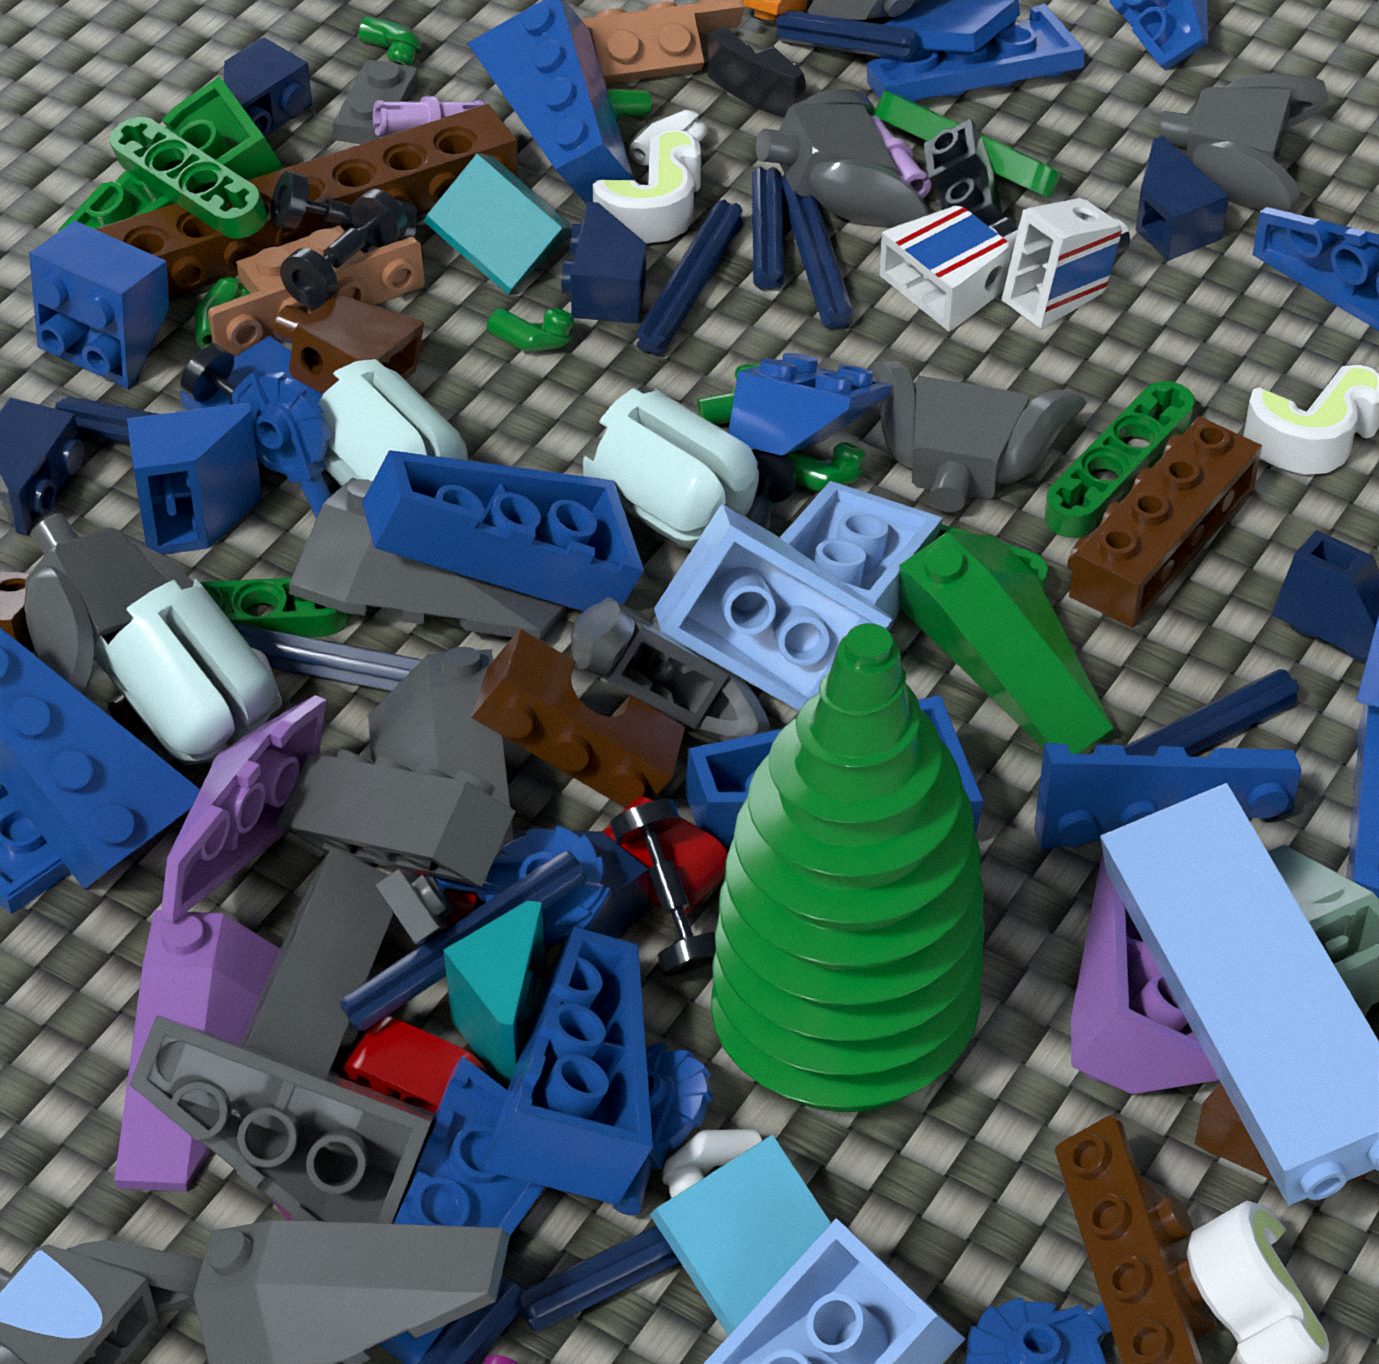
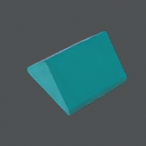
[423,154,572,295]
[443,901,546,1090]

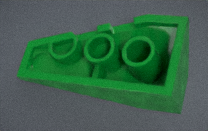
[58,76,284,232]
[899,532,1114,754]

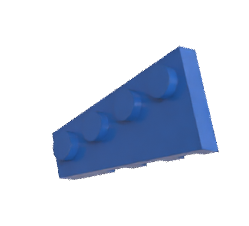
[867,4,1084,102]
[1034,743,1302,849]
[379,1056,545,1364]

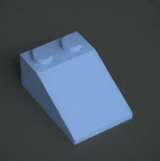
[780,481,943,631]
[654,504,892,711]
[704,1218,965,1364]

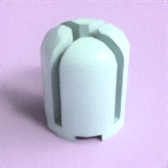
[318,359,468,486]
[583,388,759,550]
[94,578,277,766]

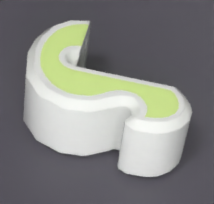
[593,129,701,244]
[1244,365,1379,475]
[1187,1201,1329,1364]

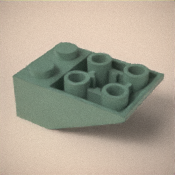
[1268,845,1379,1010]

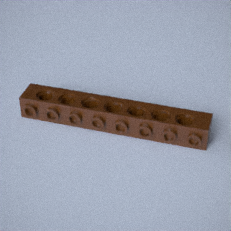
[95,104,518,298]

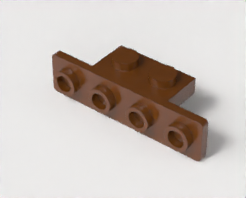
[1055,1115,1218,1364]

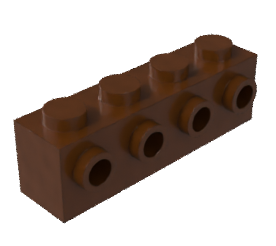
[1067,416,1262,628]

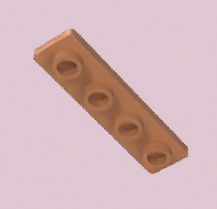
[581,0,745,84]
[208,225,425,356]

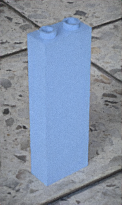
[1100,783,1379,1206]

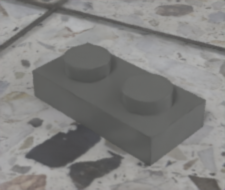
[333,59,418,144]
[376,869,456,944]

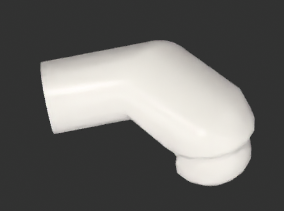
[629,109,708,165]
[662,1129,762,1198]

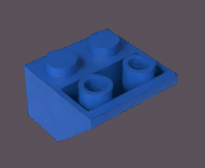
[29,221,169,389]
[728,353,892,455]
[127,402,262,555]

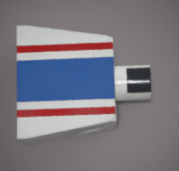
[1001,198,1130,329]
[879,206,1018,332]

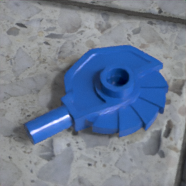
[232,369,332,519]
[428,825,613,946]
[613,1042,713,1215]
[965,1297,1112,1364]

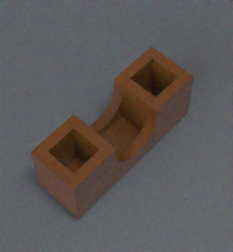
[471,628,685,808]

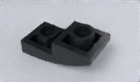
[708,27,806,118]
[924,119,1003,225]

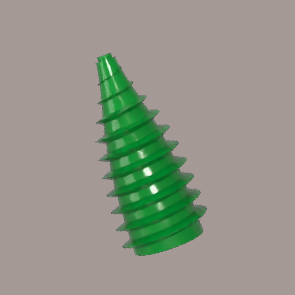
[710,623,984,1112]

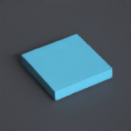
[649,1134,831,1336]

